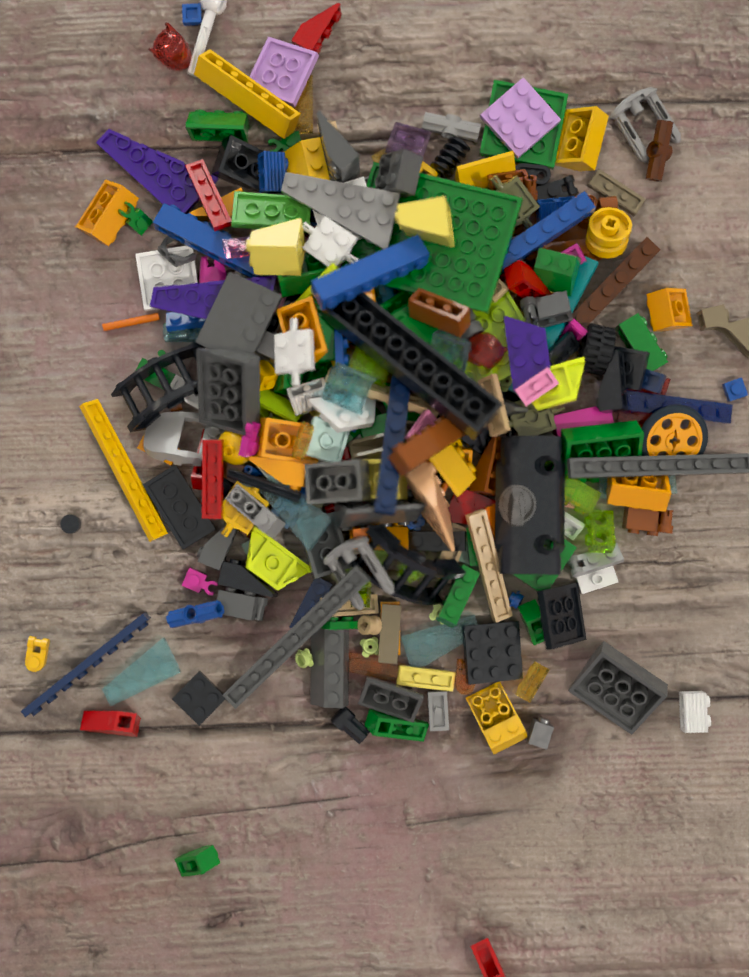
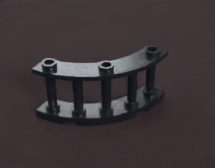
[111,342,206,432]
[350,524,466,605]

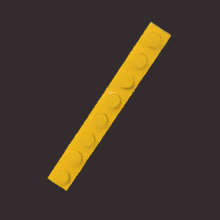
[79,399,168,542]

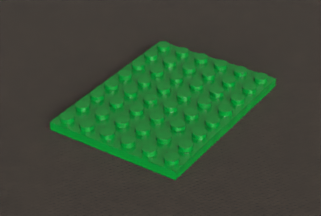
[341,162,523,314]

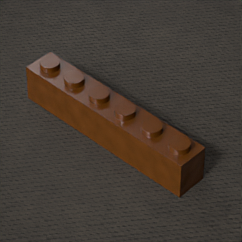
[566,237,661,328]

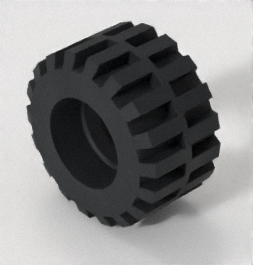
[578,323,616,376]

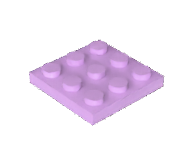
[249,37,319,107]
[480,77,561,159]

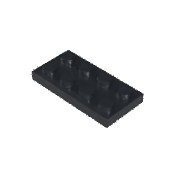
[143,465,217,550]

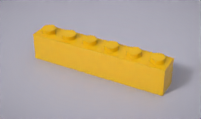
[194,49,301,139]

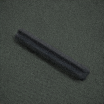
[227,468,301,502]

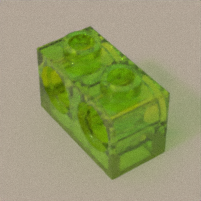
[584,509,616,553]

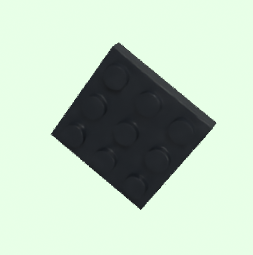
[537,583,587,650]
[462,621,523,685]

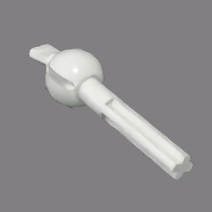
[187,0,227,77]

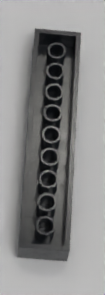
[322,292,503,441]

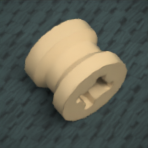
[358,616,382,635]

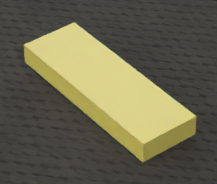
[396,665,456,692]

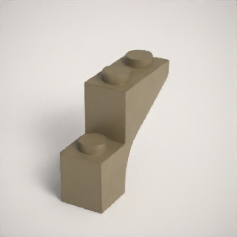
[696,304,749,358]
[348,420,416,460]

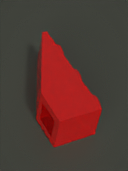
[291,3,342,54]
[80,711,141,737]

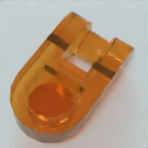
[455,659,475,695]

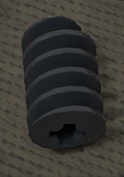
[430,137,470,179]

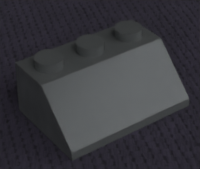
[358,675,424,723]

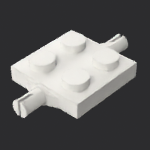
[302,216,359,267]
[274,318,315,386]

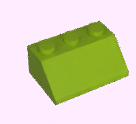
[260,390,304,423]

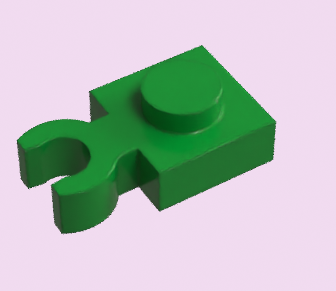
[268,131,301,152]
[118,201,153,236]

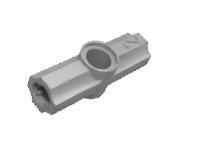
[422,112,481,142]

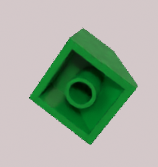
[534,248,582,296]

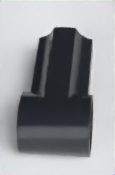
[330,707,370,744]

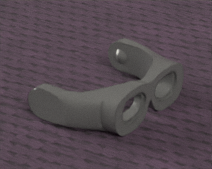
[158,236,197,267]

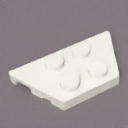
[307,392,376,433]

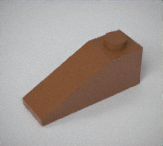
[469,436,501,496]

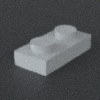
[427,691,449,731]

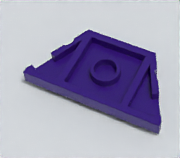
[504,316,551,392]

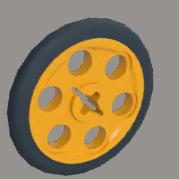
[641,404,708,456]

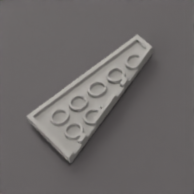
[281,172,400,250]

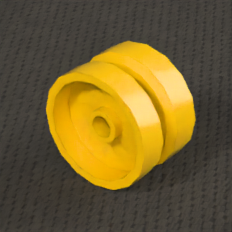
[585,207,632,259]

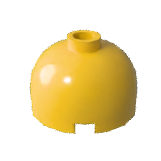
[218,430,249,465]

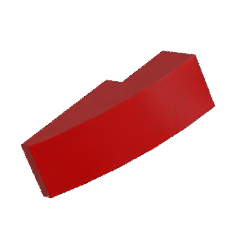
[470,938,506,977]

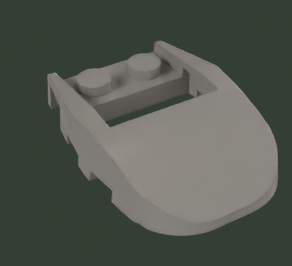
[143,412,225,466]

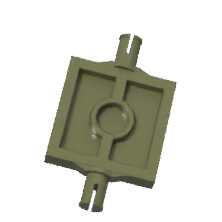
[490,174,540,229]
[508,400,565,436]

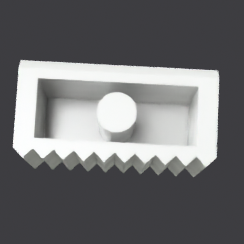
[287,377,329,416]
[679,691,711,733]

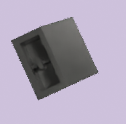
[375,149,423,198]

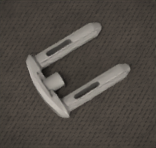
[610,87,681,163]
[324,536,395,610]

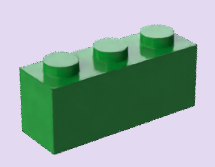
[615,313,668,371]
[435,565,480,628]

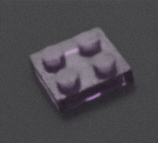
[385,122,432,161]

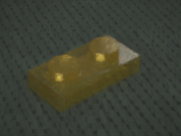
[515,661,549,703]

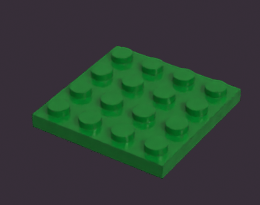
[479,79,568,170]

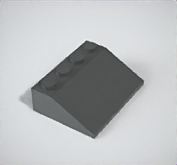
[316,110,360,183]
[196,272,282,354]
[196,348,260,436]
[334,495,425,530]
[568,641,668,735]

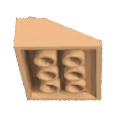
[404,462,455,552]

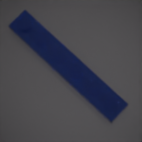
[627,390,733,424]

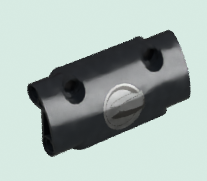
[495,436,565,575]

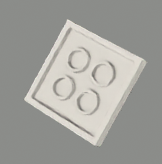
[135,246,199,311]

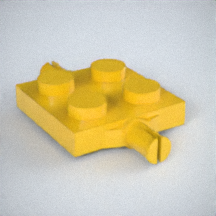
[221,481,270,538]

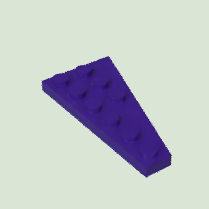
[96,129,219,214]
[150,275,277,319]

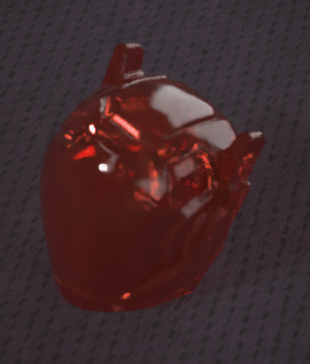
[148,22,192,71]
[460,332,508,370]

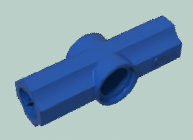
[166,600,224,628]

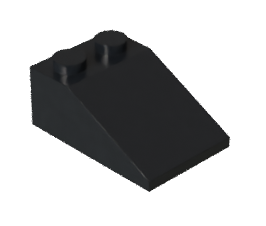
[211,135,270,194]

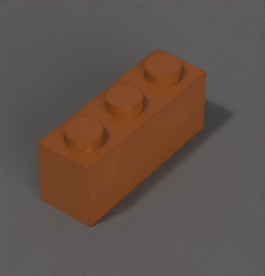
[408,288,471,337]

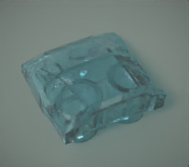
[322,362,377,415]

